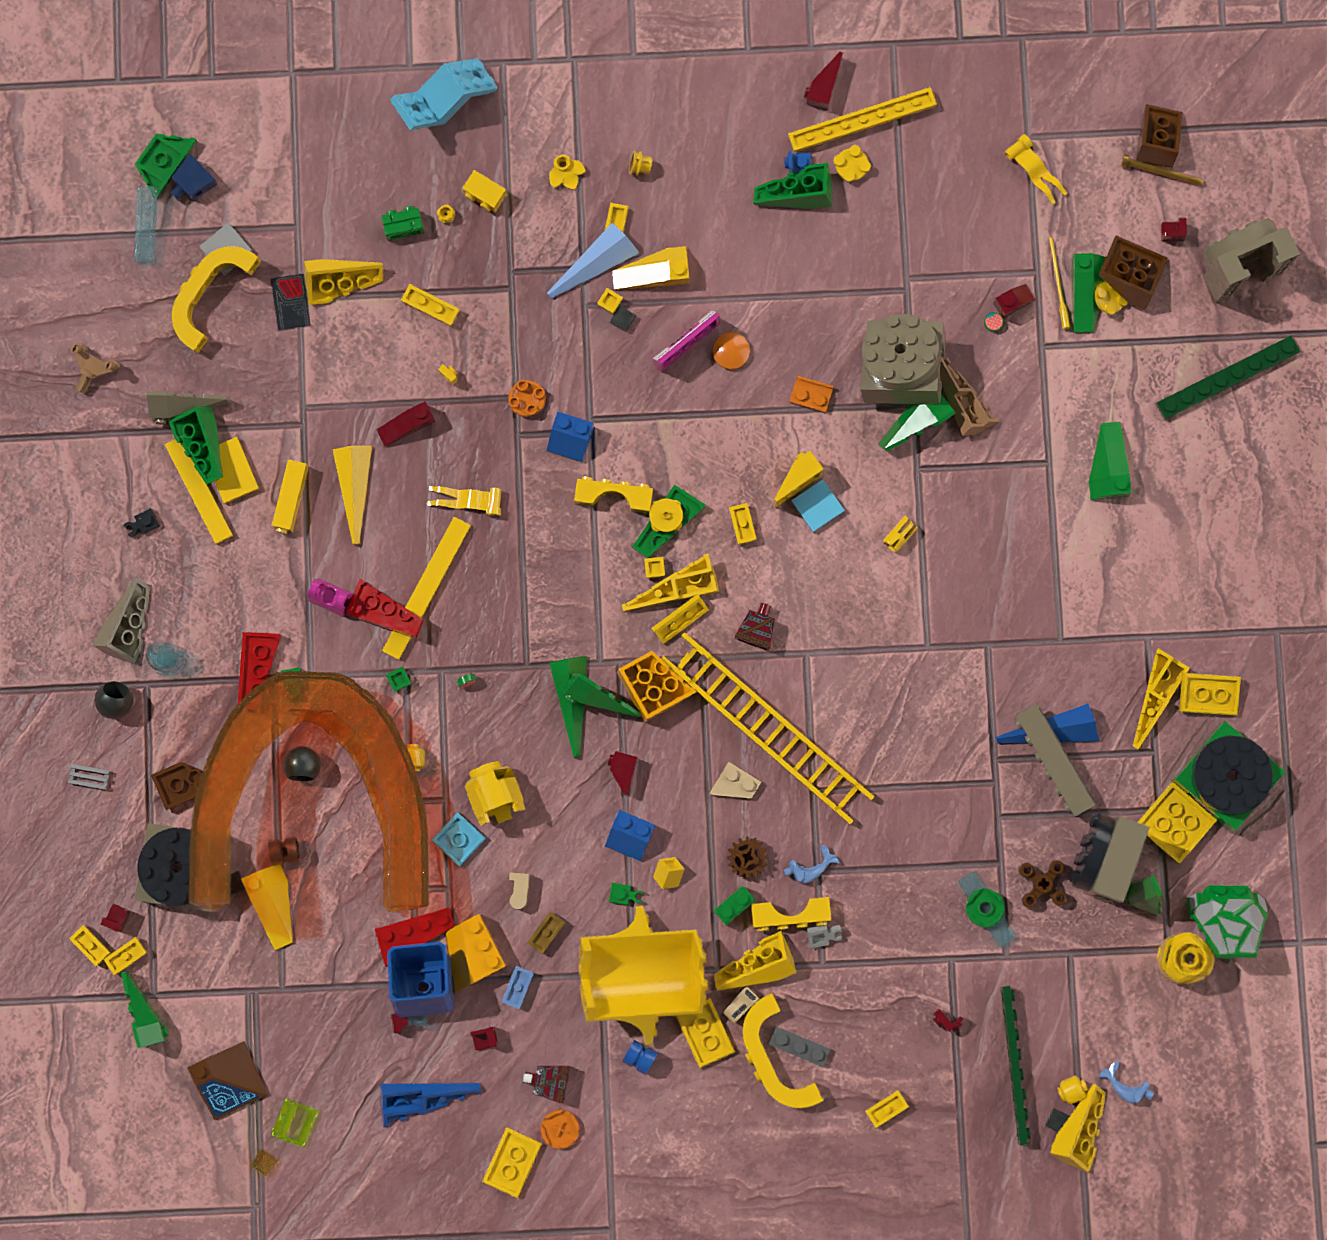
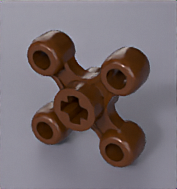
[1018,860,1068,908]

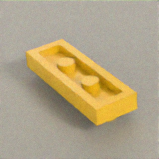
[401,284,460,327]
[652,594,709,644]

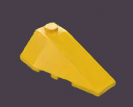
[613,246,689,290]

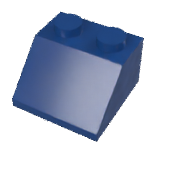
[547,411,594,463]
[605,810,655,861]

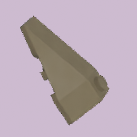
[147,391,229,425]
[93,578,150,664]

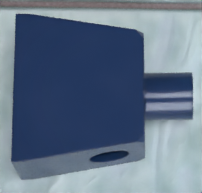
[170,154,218,201]

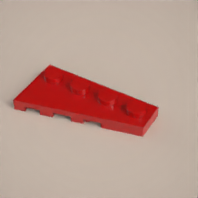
[346,579,424,638]
[237,632,282,710]
[375,907,455,967]

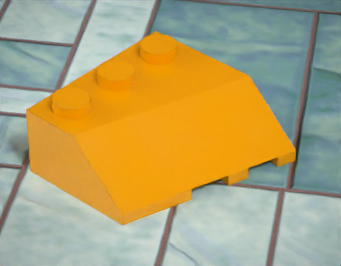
[616,651,697,722]
[446,914,507,993]

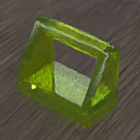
[271,1097,318,1147]

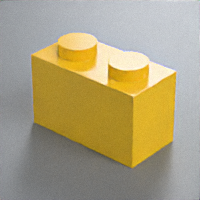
[462,170,507,213]

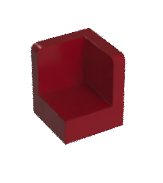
[1161,218,1187,241]
[100,904,131,932]
[470,1027,499,1051]

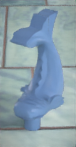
[783,844,839,884]
[1098,1061,1155,1104]

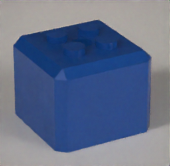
[387,942,454,1018]

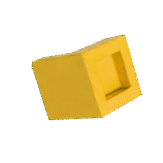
[653,857,685,889]

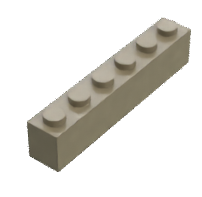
[1015,702,1095,816]

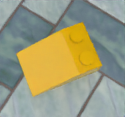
[774,451,824,508]

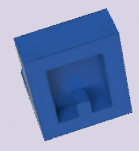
[784,151,811,174]

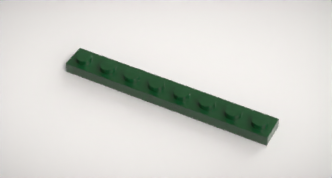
[1156,335,1300,420]
[1000,986,1031,1145]

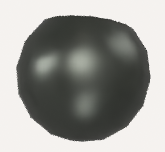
[94,681,133,719]
[282,746,321,781]

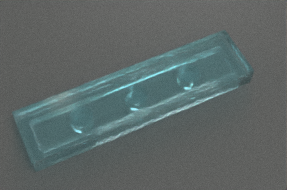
[134,186,157,263]
[957,871,1016,947]

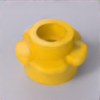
[437,205,455,223]

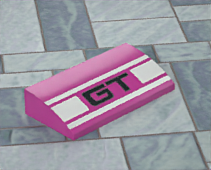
[652,311,719,372]

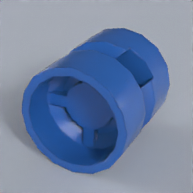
[622,1040,658,1075]

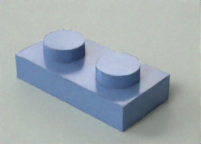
[502,966,534,1009]

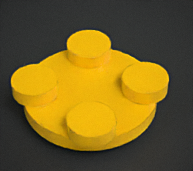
[833,145,871,182]
[1095,282,1128,315]
[649,499,683,532]

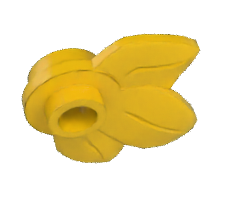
[549,155,586,190]

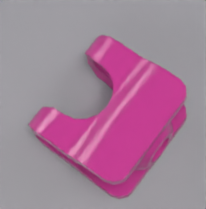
[307,578,354,617]

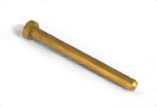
[1121,154,1203,186]

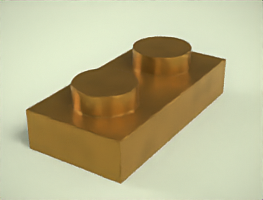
[527,912,565,954]

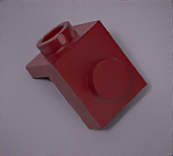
[932,1009,964,1032]

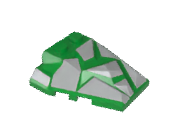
[1187,885,1268,958]

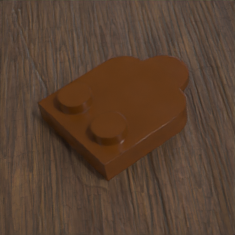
[151,762,204,811]

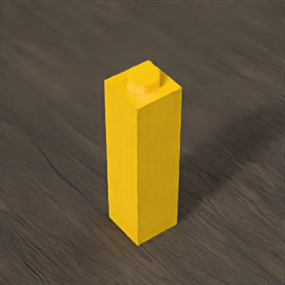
[272,459,309,534]

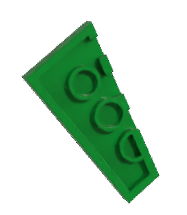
[632,484,706,558]

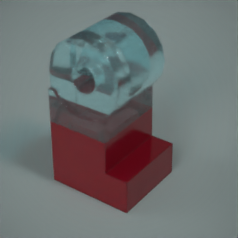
[391,1013,429,1033]

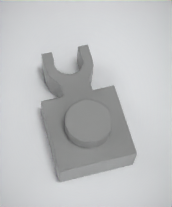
[807,925,842,948]

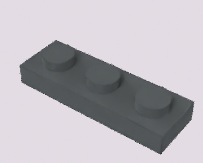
[769,1026,830,1067]

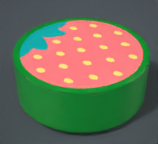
[984,312,1003,332]
[457,673,477,689]

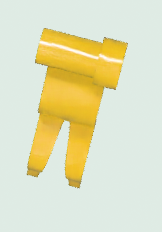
[1004,134,1067,205]
[427,486,502,516]

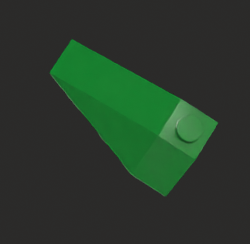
[753,162,833,209]
[1071,253,1106,333]
[878,395,955,452]
[169,406,223,484]
[1088,422,1132,500]
[562,673,641,717]
[121,971,169,1048]

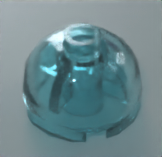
[146,642,186,675]

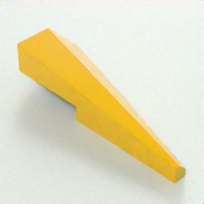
[333,445,372,545]
[622,554,719,612]
[1133,648,1190,749]

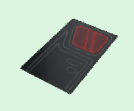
[271,274,310,331]

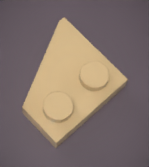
[709,762,761,799]

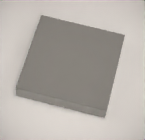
[199,223,253,275]

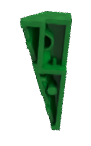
[549,656,587,758]

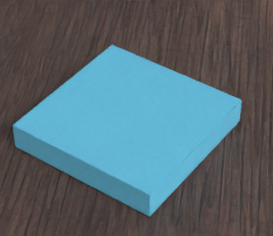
[791,479,845,532]
[431,812,486,867]

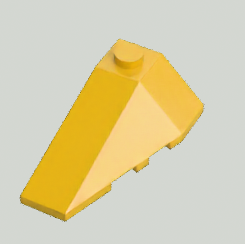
[304,259,383,305]
[242,865,293,950]
[714,931,796,991]
[1050,1084,1106,1173]

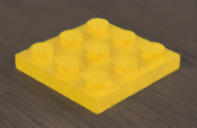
[1138,782,1217,864]

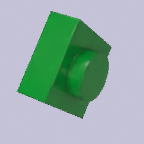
[386,666,412,692]

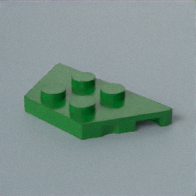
[135,134,197,200]

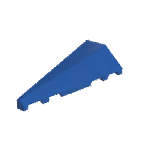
[995,703,1099,744]
[380,1083,481,1127]

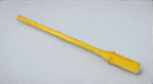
[1049,237,1070,329]

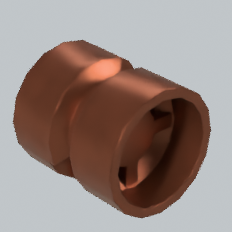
[268,837,300,866]

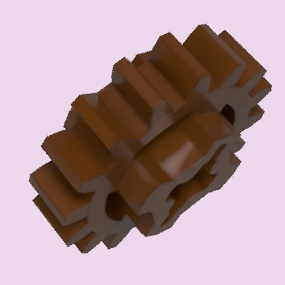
[727,836,769,879]

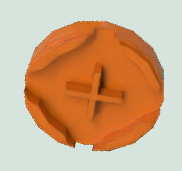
[540,1109,580,1149]

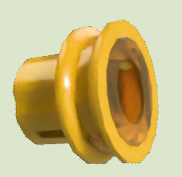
[629,150,652,176]

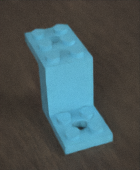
[390,58,498,130]

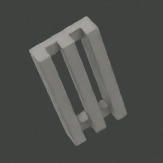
[68,764,110,790]

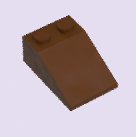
[1136,104,1183,168]

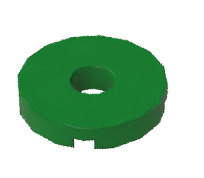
[965,888,1005,928]

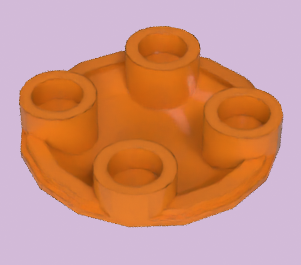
[712,332,750,370]
[508,380,546,417]

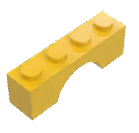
[574,476,653,514]
[751,897,831,931]

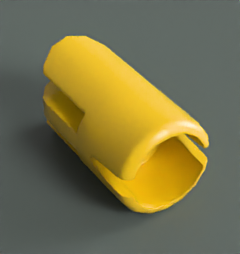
[883,515,918,552]

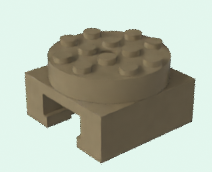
[1202,218,1300,303]
[860,314,946,405]

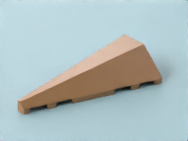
[939,356,1000,436]

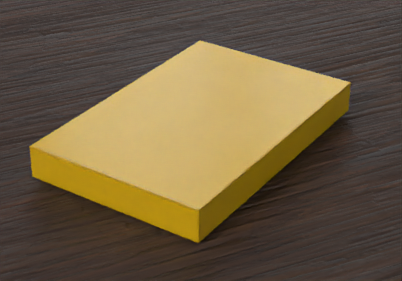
[215,437,259,504]
[1179,673,1241,715]
[676,998,735,1068]
[482,1127,542,1198]

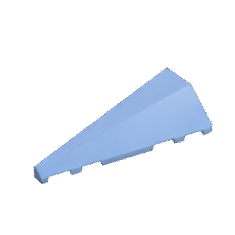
[547,223,639,299]

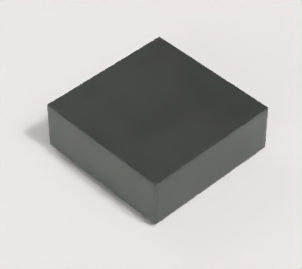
[610,306,636,332]
[1044,1108,1070,1133]

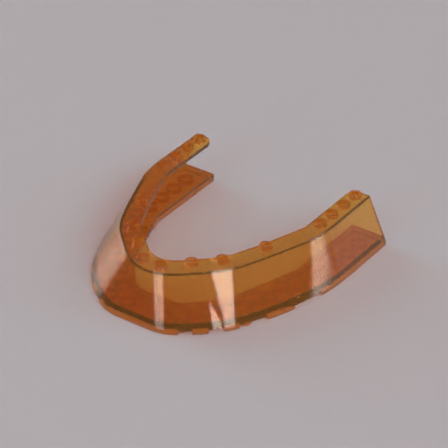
[189,671,429,912]

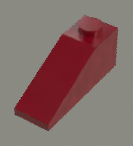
[804,51,843,111]
[376,401,436,447]

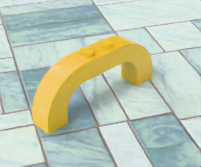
[172,246,262,353]
[743,993,823,1108]

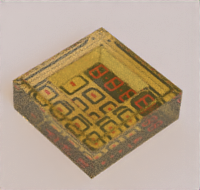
[250,1149,277,1177]

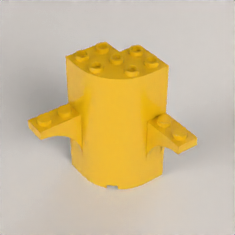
[579,906,708,1045]

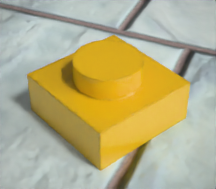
[597,288,623,314]
[438,364,458,386]
[644,557,665,579]

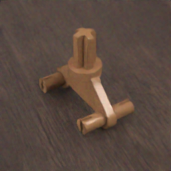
[70,343,121,394]

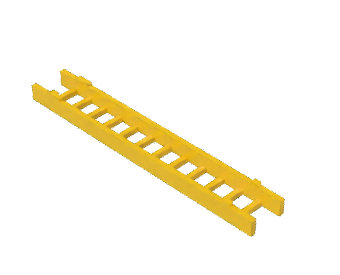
[661,632,874,825]

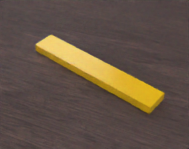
[164,439,233,545]

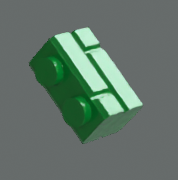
[381,206,424,241]
[713,886,755,926]

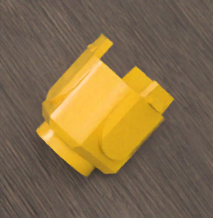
[465,761,525,826]
[1156,933,1214,985]

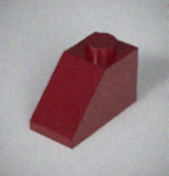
[993,284,1035,319]
[608,751,638,796]

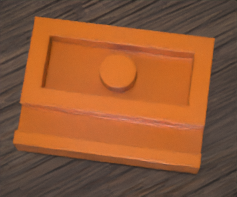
[789,375,834,413]

